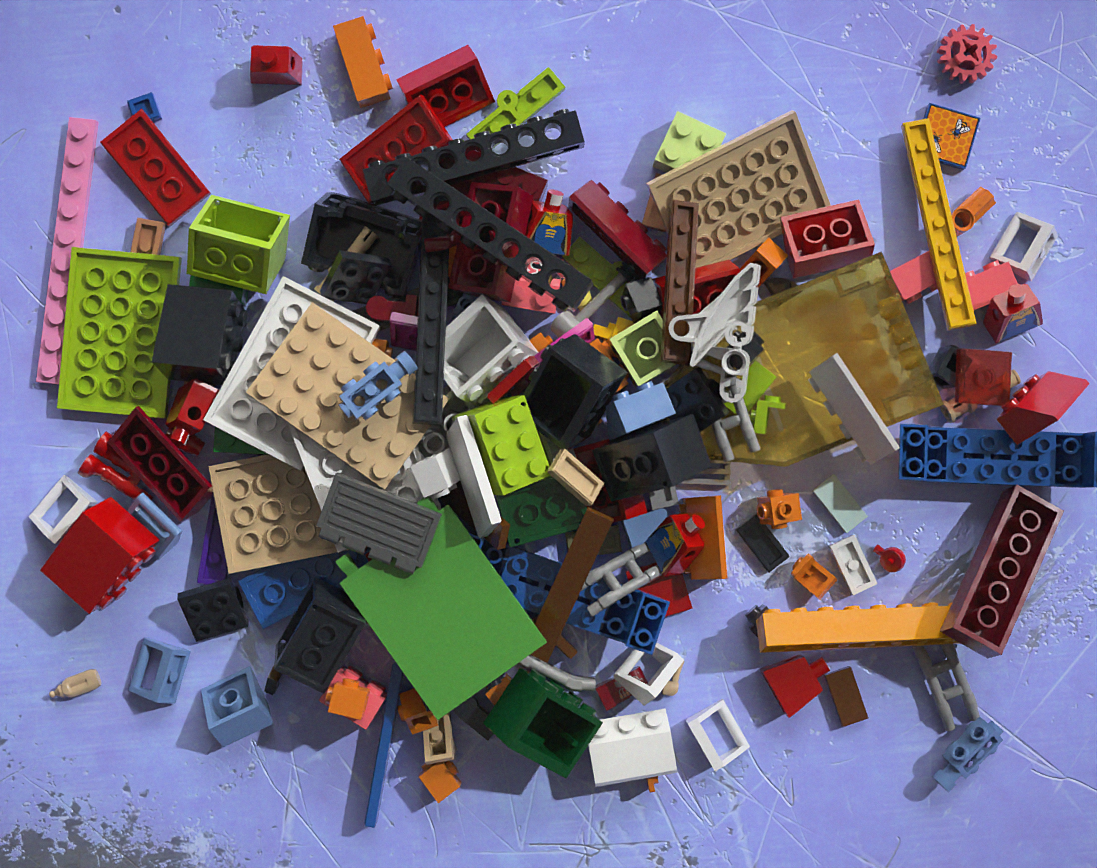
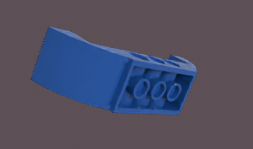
[898,424,1097,488]
[469,532,670,655]

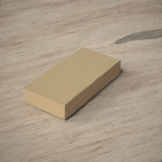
[547,449,604,506]

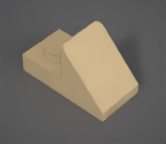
[423,712,457,765]

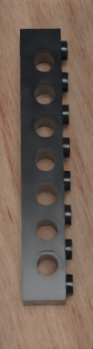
[363,109,585,206]
[387,157,593,312]

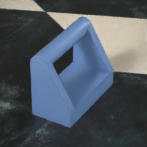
[127,493,182,560]
[621,508,667,547]
[128,638,191,703]

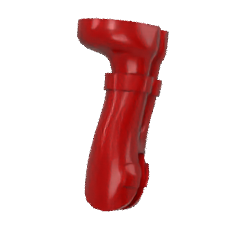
[78,431,154,501]

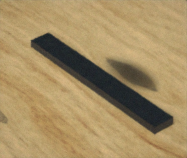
[413,209,449,426]

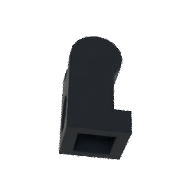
[454,696,494,741]

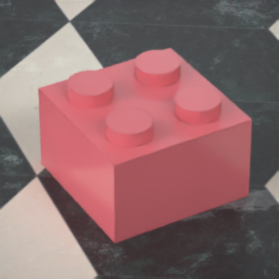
[319,666,387,730]

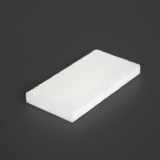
[446,415,502,538]

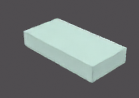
[812,474,868,533]

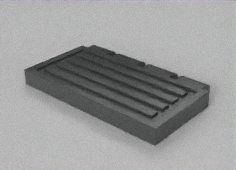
[316,472,442,575]

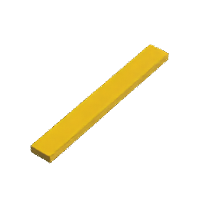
[901,118,977,331]

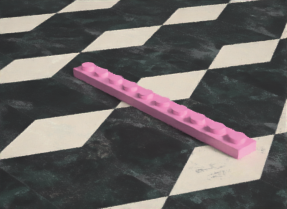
[36,117,99,385]

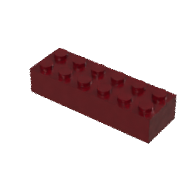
[940,484,1064,659]

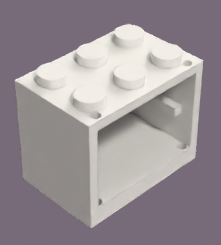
[444,294,539,407]

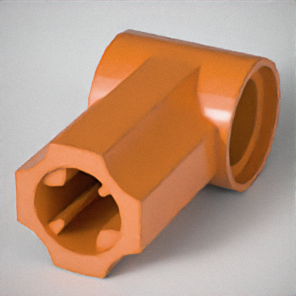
[951,186,996,237]

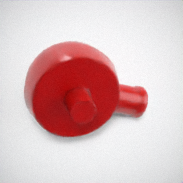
[873,544,906,572]

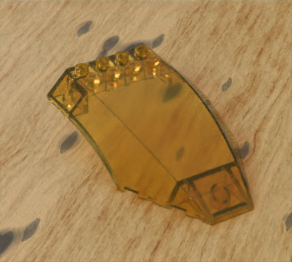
[652,251,944,467]

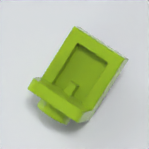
[750,395,787,434]

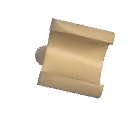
[662,661,684,696]

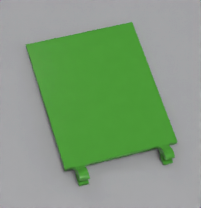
[336,496,547,720]

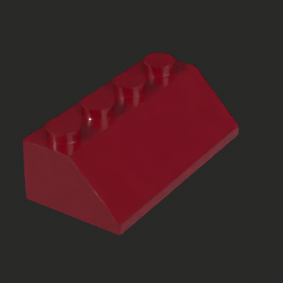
[568,180,667,279]
[448,182,534,303]
[107,406,213,522]

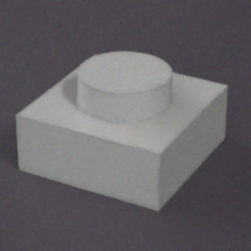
[648,486,679,510]

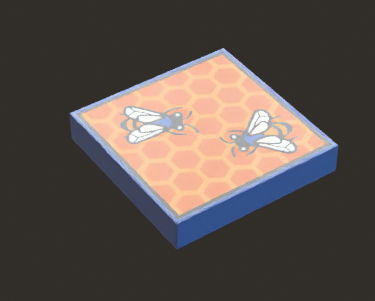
[923,103,981,170]

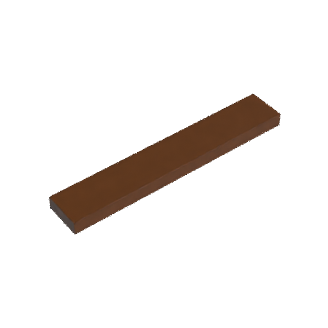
[661,200,699,365]
[530,507,614,663]

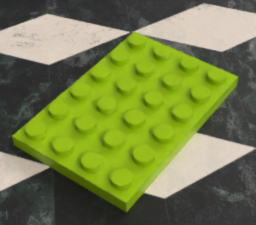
[57,247,182,418]

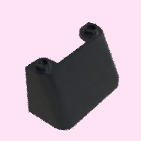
[301,192,422,297]

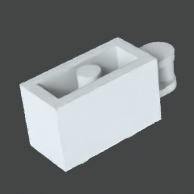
[410,448,460,499]

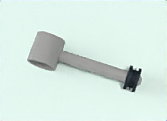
[550,261,639,338]

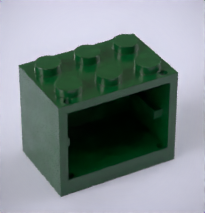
[496,478,587,547]
[483,668,603,778]

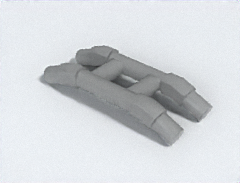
[703,363,761,462]
[581,542,662,617]
[912,644,980,731]
[518,655,596,692]

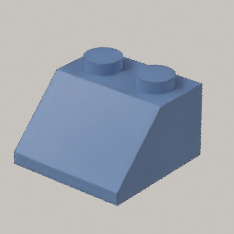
[606,381,676,441]
[201,666,273,747]

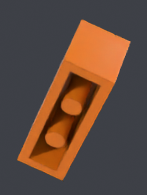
[333,16,393,108]

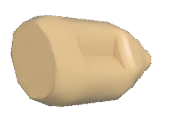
[49,669,102,698]

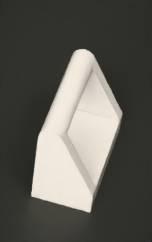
[990,212,1058,282]
[29,475,98,544]
[613,643,684,706]
[686,699,750,771]

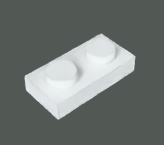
[828,535,877,595]

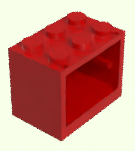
[40,497,159,614]

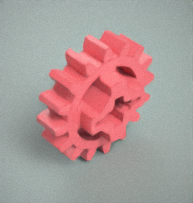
[937,24,997,84]

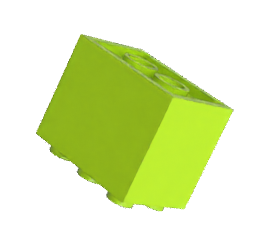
[186,195,290,294]
[452,395,551,495]

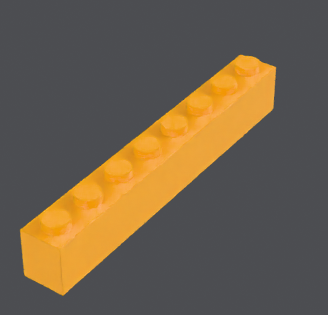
[756,602,961,653]

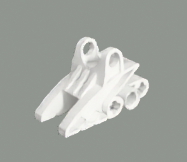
[669,263,761,403]

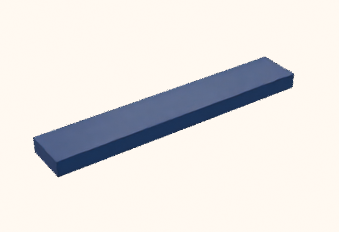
[364,662,404,828]

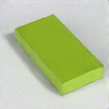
[724,360,777,415]

